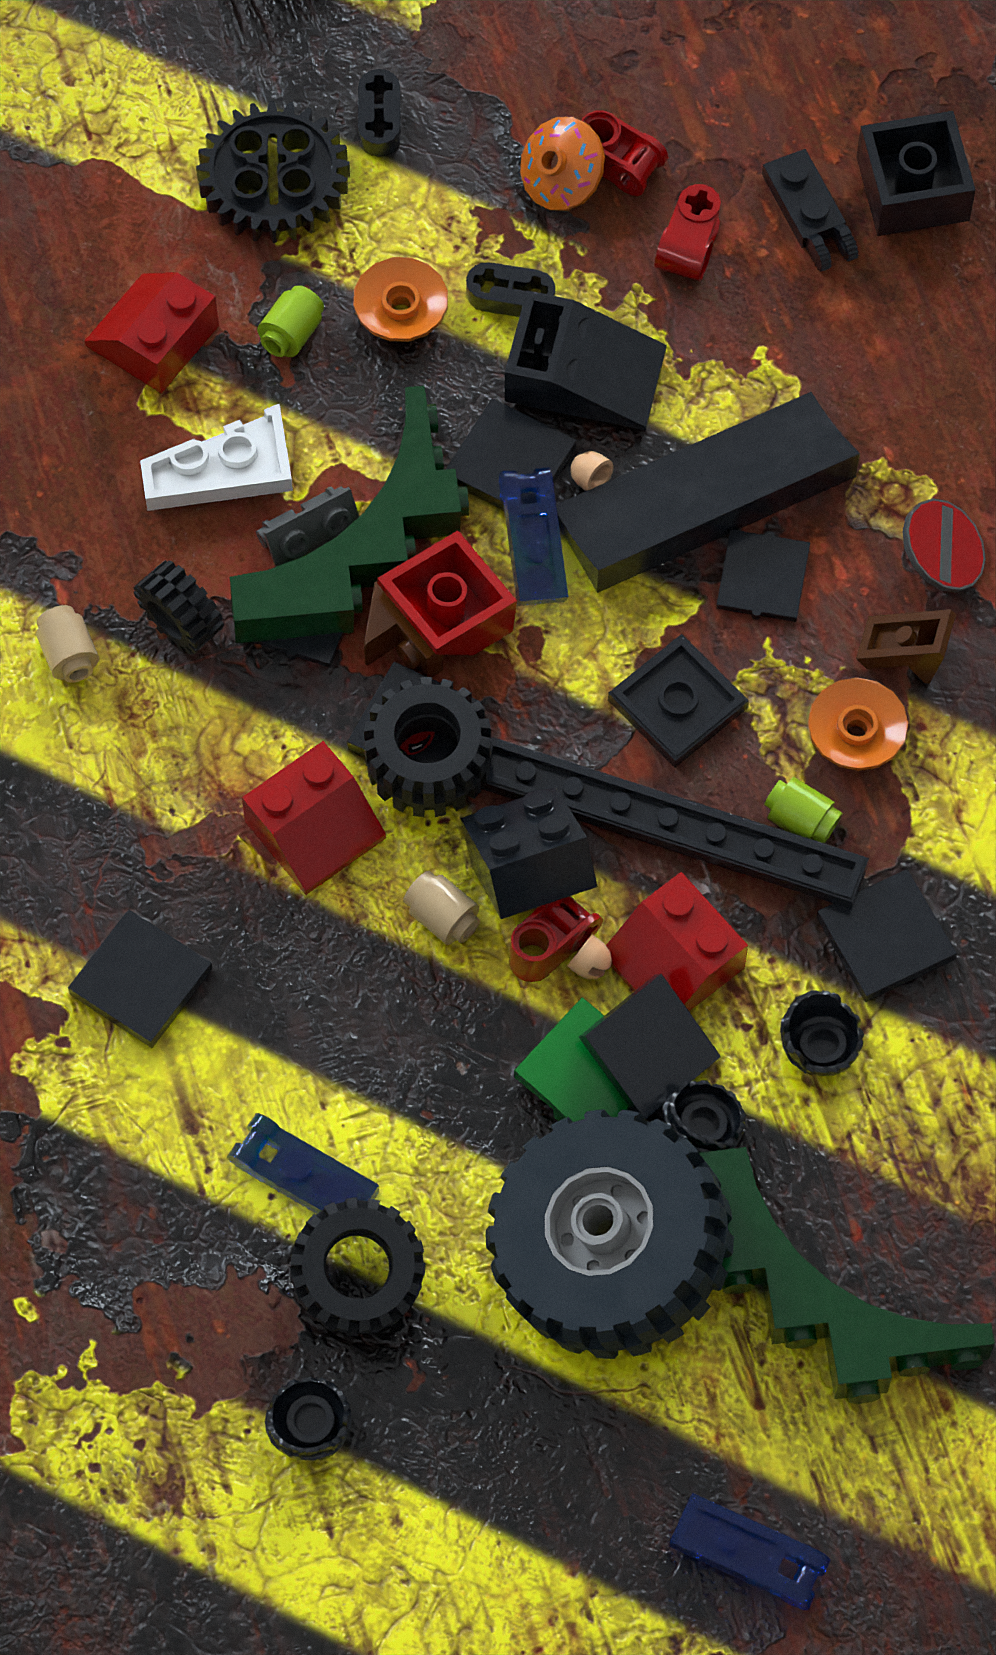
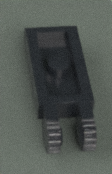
[762,149,859,272]

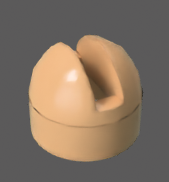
[571,451,614,491]
[567,934,612,980]

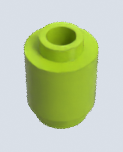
[257,286,324,357]
[764,777,843,844]

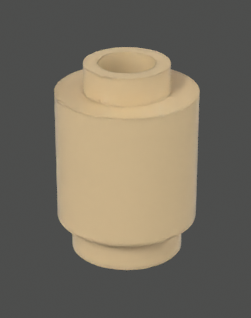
[36,605,99,683]
[403,871,480,945]

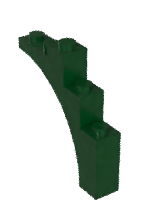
[230,386,469,644]
[700,1147,995,1404]

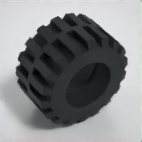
[364,677,491,817]
[290,1197,426,1337]

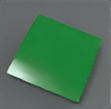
[514,997,630,1122]

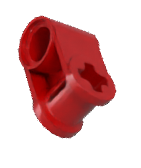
[581,110,669,196]
[654,184,721,281]
[509,896,603,982]

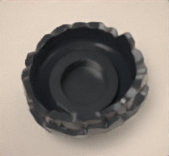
[780,990,864,1076]
[663,1080,746,1153]
[265,1377,351,1461]

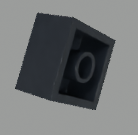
[856,111,976,236]
[460,786,598,919]

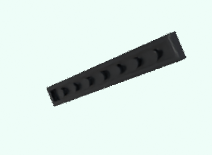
[481,737,869,909]

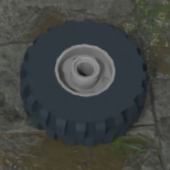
[486,1109,734,1359]

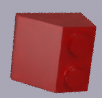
[84,272,219,394]
[377,531,517,655]
[242,741,386,895]
[606,872,748,1011]

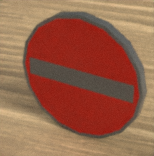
[902,498,986,593]

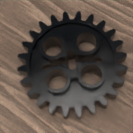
[196,101,350,243]

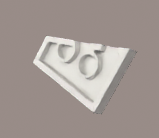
[140,404,293,511]

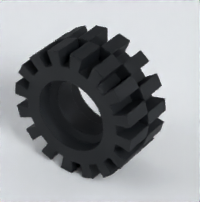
[133,560,224,655]

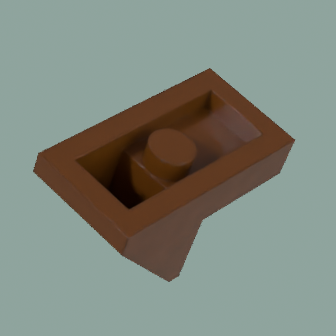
[364,581,443,677]
[856,609,956,684]

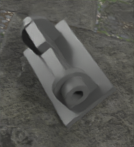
[256,486,359,567]

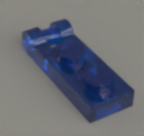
[499,467,569,606]
[227,1113,380,1214]
[669,1493,831,1610]

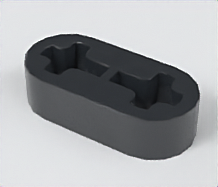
[358,69,401,157]
[466,262,556,317]

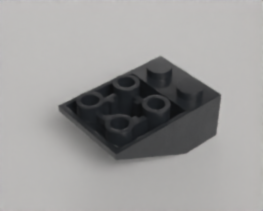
[504,290,667,431]

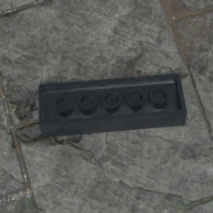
[553,392,860,593]

